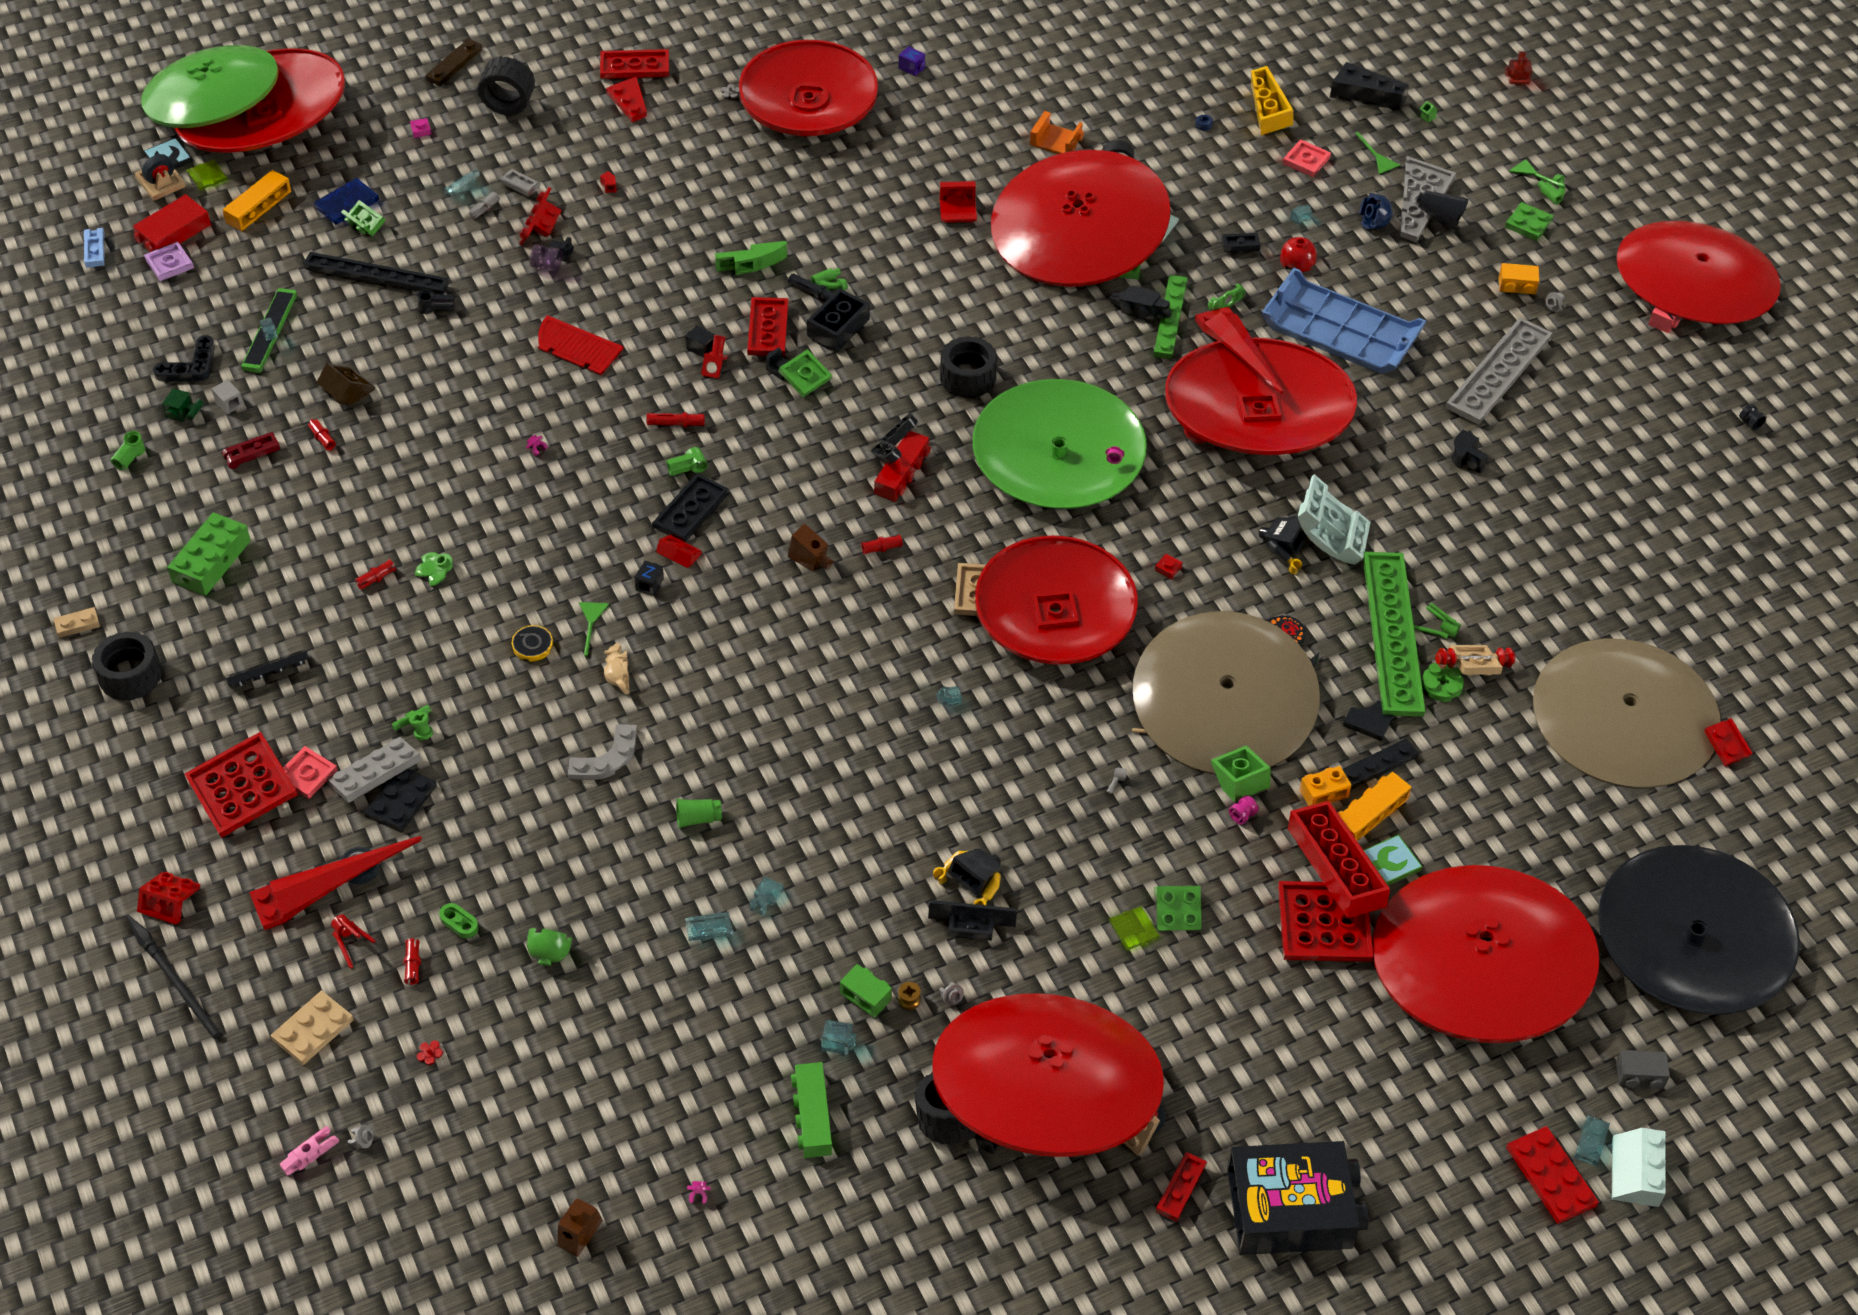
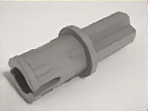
[468,192,500,219]

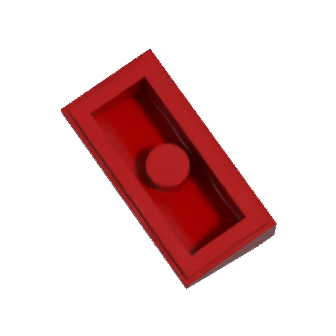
[656,535,702,568]

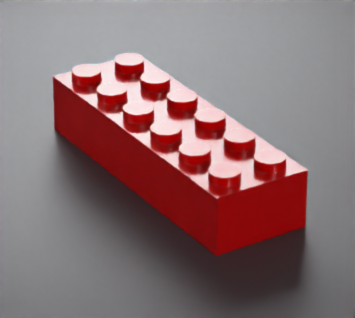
[1288,801,1390,918]

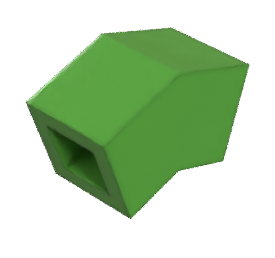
[1420,100,1437,123]

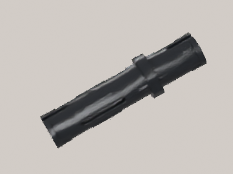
[788,273,835,301]

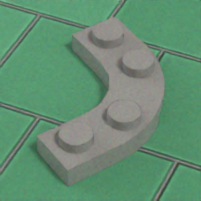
[568,724,637,780]

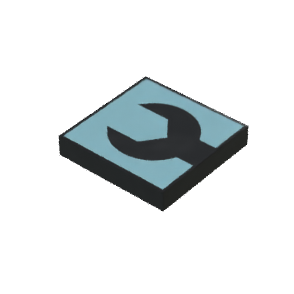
[143,138,192,169]

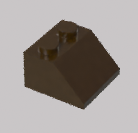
[316,363,376,405]

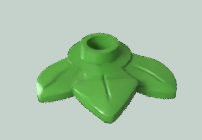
[415,552,453,587]

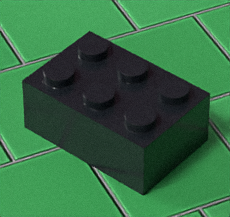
[807,288,870,352]

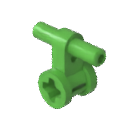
[392,705,433,740]

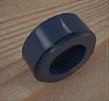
[1195,115,1213,131]

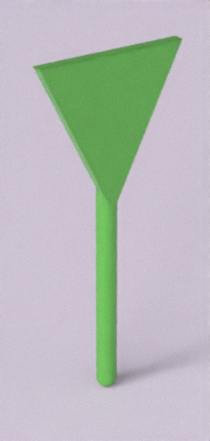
[1355,132,1401,175]
[1509,159,1565,188]
[579,602,609,657]

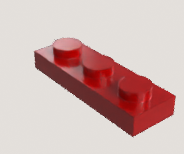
[1156,1152,1207,1222]

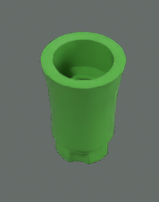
[676,799,722,828]

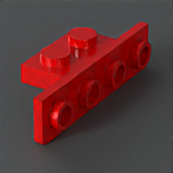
[519,187,561,246]

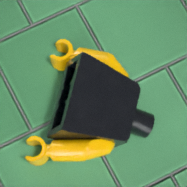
[933,848,1001,905]

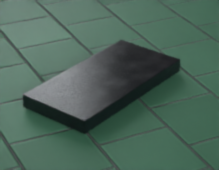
[652,473,730,542]

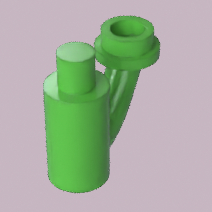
[1538,174,1565,205]
[811,268,848,291]

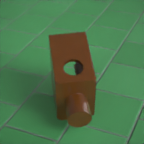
[788,523,834,571]
[557,1198,603,1257]

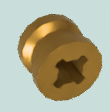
[898,982,921,1010]

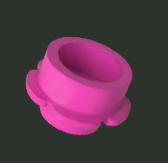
[1105,446,1125,464]

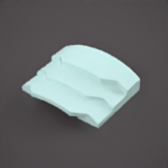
[1298,474,1371,565]

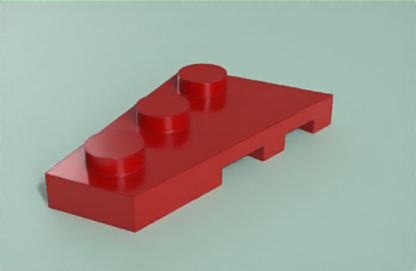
[606,76,647,122]

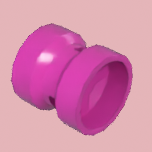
[1229,795,1259,825]

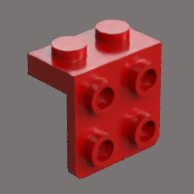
[939,181,977,223]

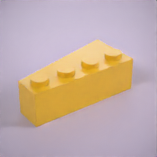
[1251,66,1293,135]

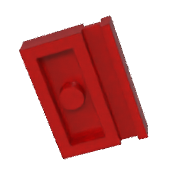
[1704,718,1753,766]

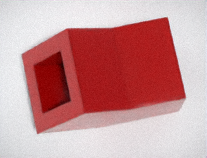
[600,171,617,193]

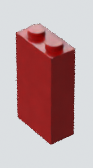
[133,194,211,252]

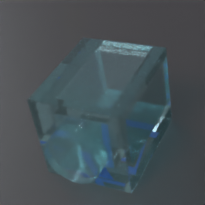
[821,1020,856,1055]

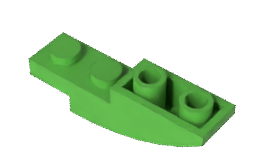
[715,241,787,275]

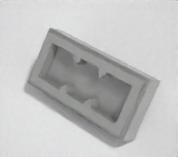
[500,169,540,197]

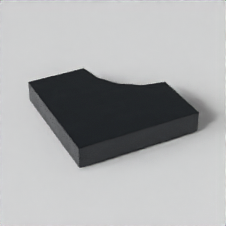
[1343,700,1394,741]

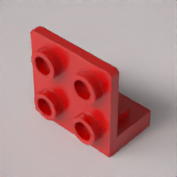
[137,872,201,924]

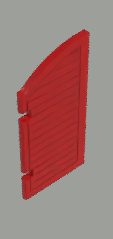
[538,315,624,375]

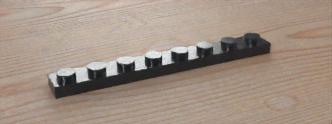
[303,252,449,295]

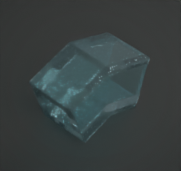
[1290,205,1312,225]
[259,318,278,341]
[936,686,962,706]

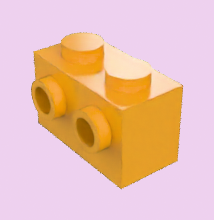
[1499,263,1539,295]
[1299,766,1351,806]

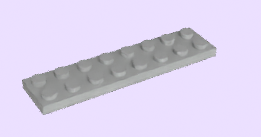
[1446,317,1553,425]

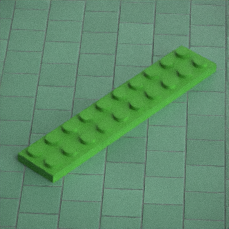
[1363,552,1425,717]

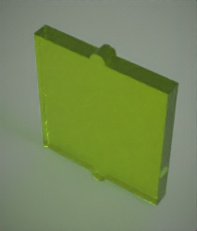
[187,160,227,190]
[1109,906,1159,951]

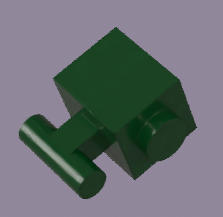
[162,388,204,422]

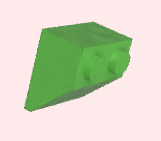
[1211,745,1271,802]

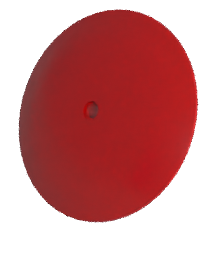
[1617,221,1781,324]

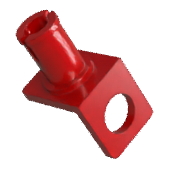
[701,335,729,378]

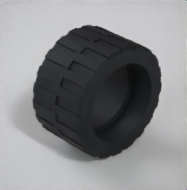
[477,57,535,115]
[940,336,997,398]
[92,631,162,701]
[915,1072,977,1145]

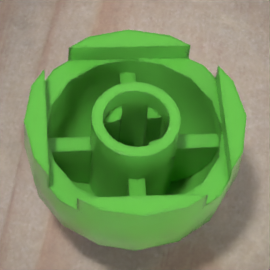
[527,928,572,966]

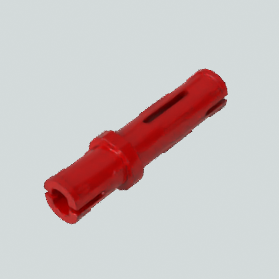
[646,412,705,427]

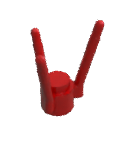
[331,914,375,969]

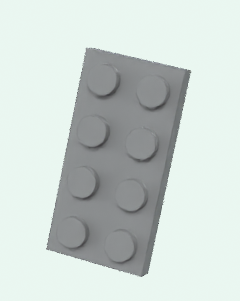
[327,737,422,803]

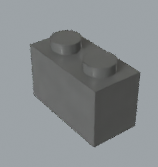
[1616,1050,1670,1089]

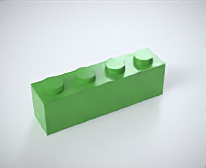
[791,1062,832,1158]

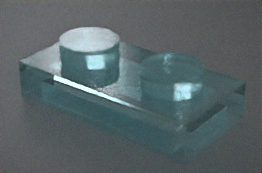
[443,169,480,195]
[685,912,733,941]
[1574,1115,1610,1166]

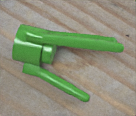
[1413,603,1461,639]

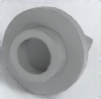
[1546,292,1566,311]
[939,982,964,1006]
[348,1125,374,1149]

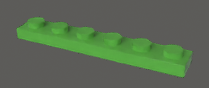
[1153,275,1188,359]

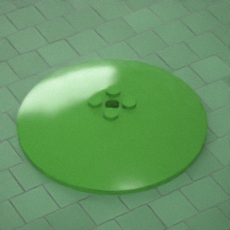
[141,45,279,128]

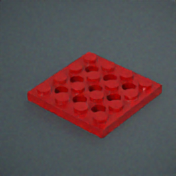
[184,731,299,838]
[1278,881,1373,962]

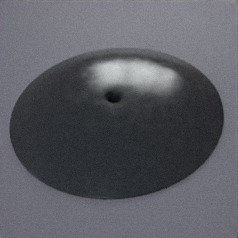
[1598,845,1800,1015]

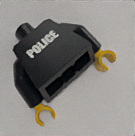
[1259,516,1309,574]

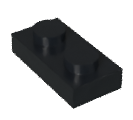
[1221,233,1260,252]

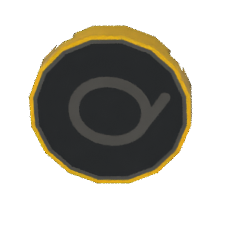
[512,625,553,662]

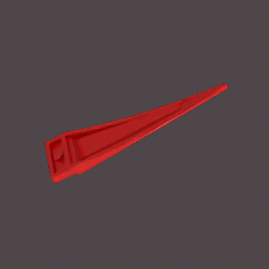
[1195,307,1283,395]
[249,836,422,931]

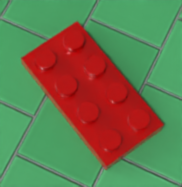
[600,49,669,79]
[747,297,789,356]
[1506,1126,1599,1224]

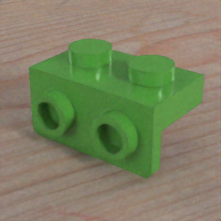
[341,200,386,237]

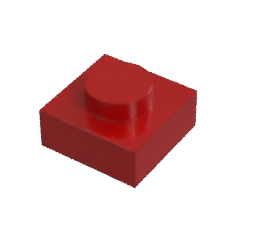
[1155,554,1183,580]

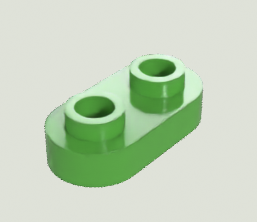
[439,903,479,938]

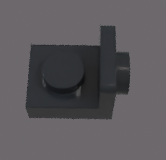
[545,237,574,262]
[766,347,789,381]

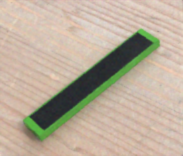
[241,288,297,373]

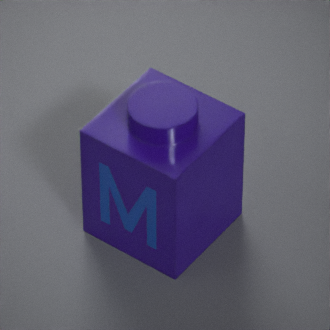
[898,46,926,76]

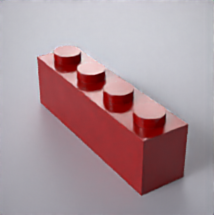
[874,431,931,502]

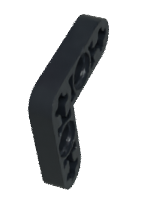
[153,335,215,381]
[871,413,918,465]

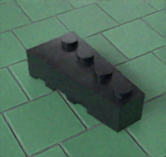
[1330,62,1409,110]

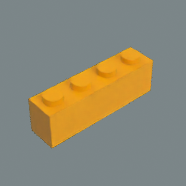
[222,170,291,232]
[1338,772,1412,841]

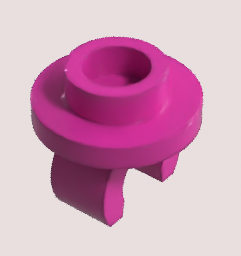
[526,435,547,456]
[687,1181,711,1203]

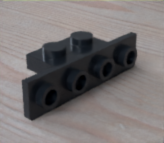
[928,900,1017,941]

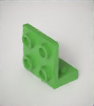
[1154,886,1201,930]

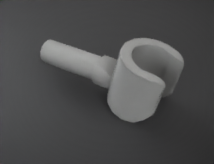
[1107,767,1127,795]

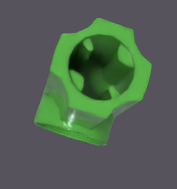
[110,431,145,471]
[666,447,708,476]

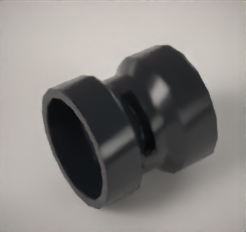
[1739,404,1767,430]

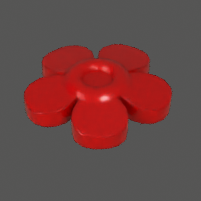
[417,1040,443,1065]

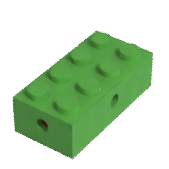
[167,512,251,596]

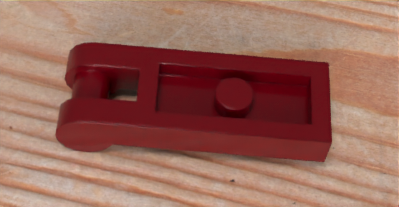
[222,432,281,469]

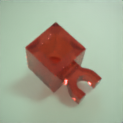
[1505,51,1533,84]

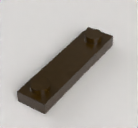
[426,38,482,87]

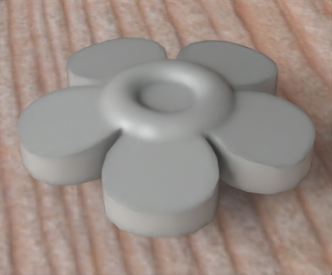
[721,84,739,99]

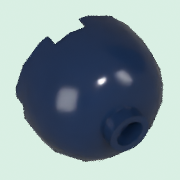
[1359,193,1393,230]

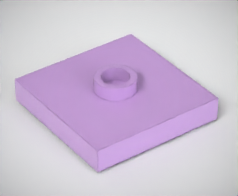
[144,242,194,281]

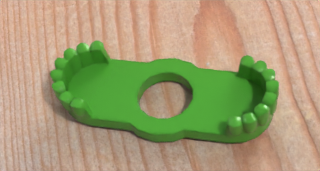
[1207,284,1245,311]

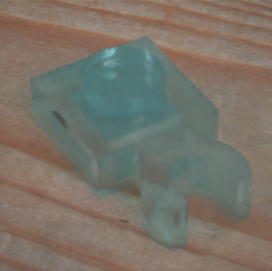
[750,877,784,916]

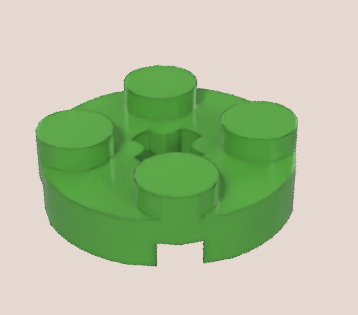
[1421,663,1464,702]

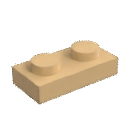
[54,607,100,638]

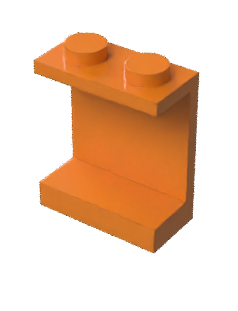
[1030,111,1084,154]

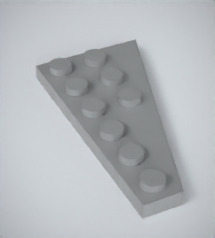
[1400,156,1456,242]

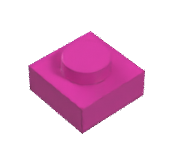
[410,118,431,138]

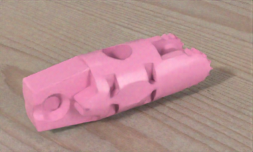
[280,1126,339,1176]

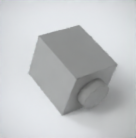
[211,380,244,414]

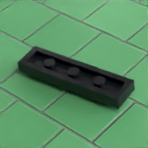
[224,649,309,688]
[1342,738,1419,790]

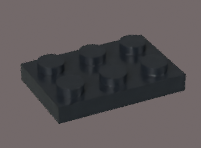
[364,769,437,833]

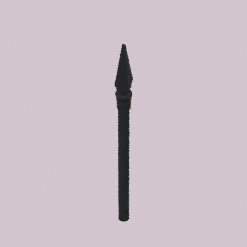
[126,914,221,1039]

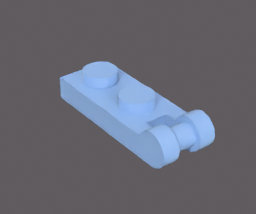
[84,228,105,268]

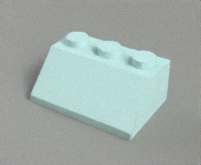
[1612,1128,1665,1207]

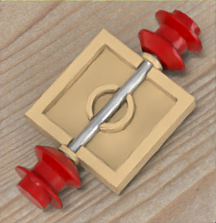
[1435,645,1516,676]

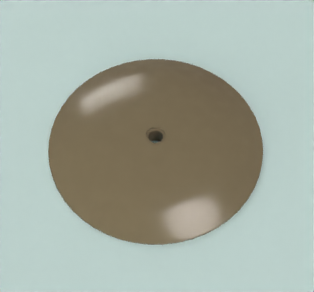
[1133,611,1320,774]
[1533,638,1721,788]

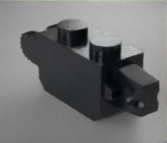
[1110,286,1172,320]

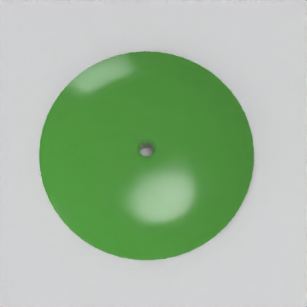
[972,379,1147,509]

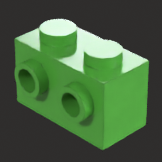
[840,964,892,1018]

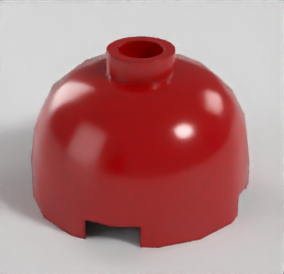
[1280,237,1317,272]

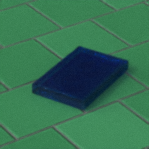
[313,178,379,225]

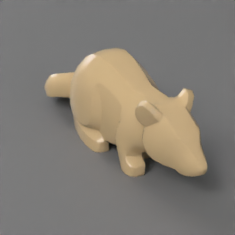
[604,643,630,695]

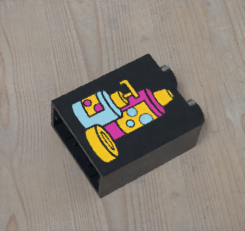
[1227,1141,1369,1255]

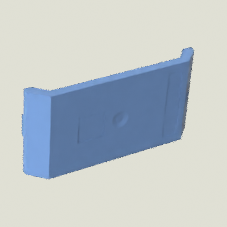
[1261,268,1426,374]

